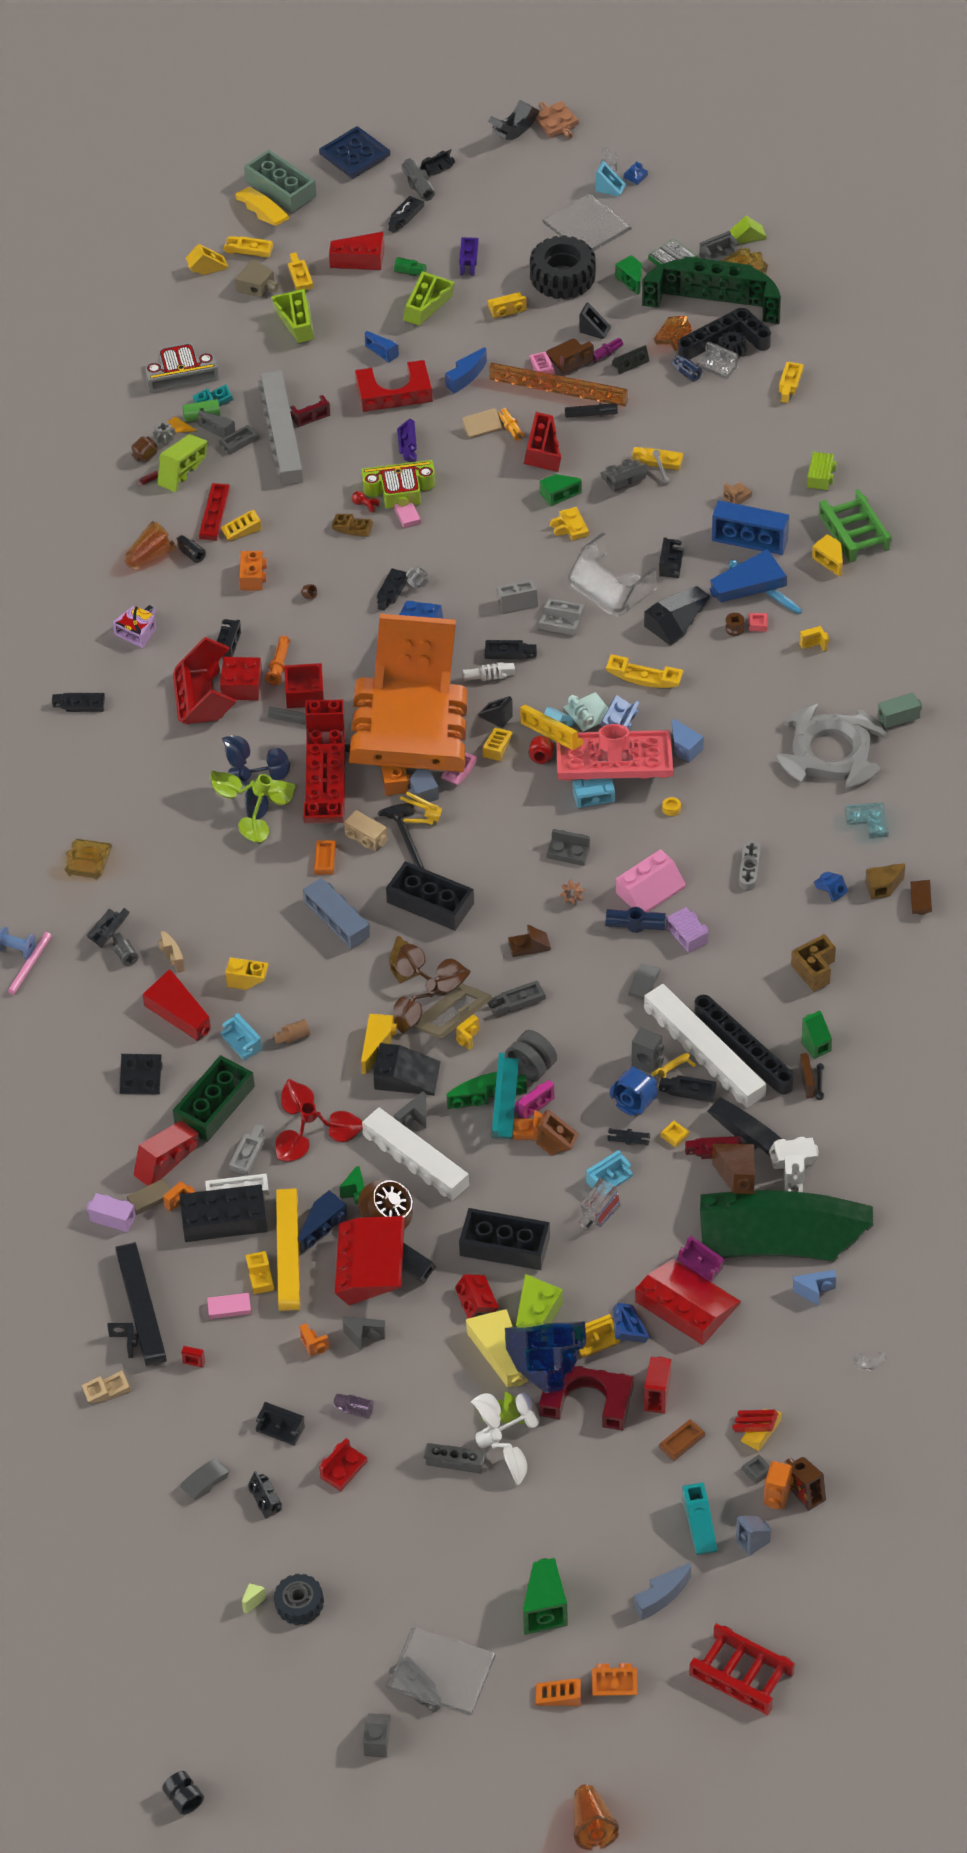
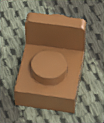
[723,482,752,504]

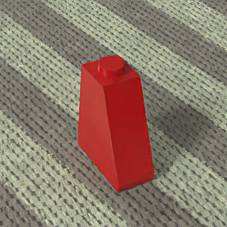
[644,1356,672,1414]

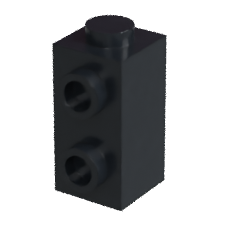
[402,1242,436,1284]

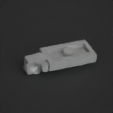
[229,1124,265,1176]

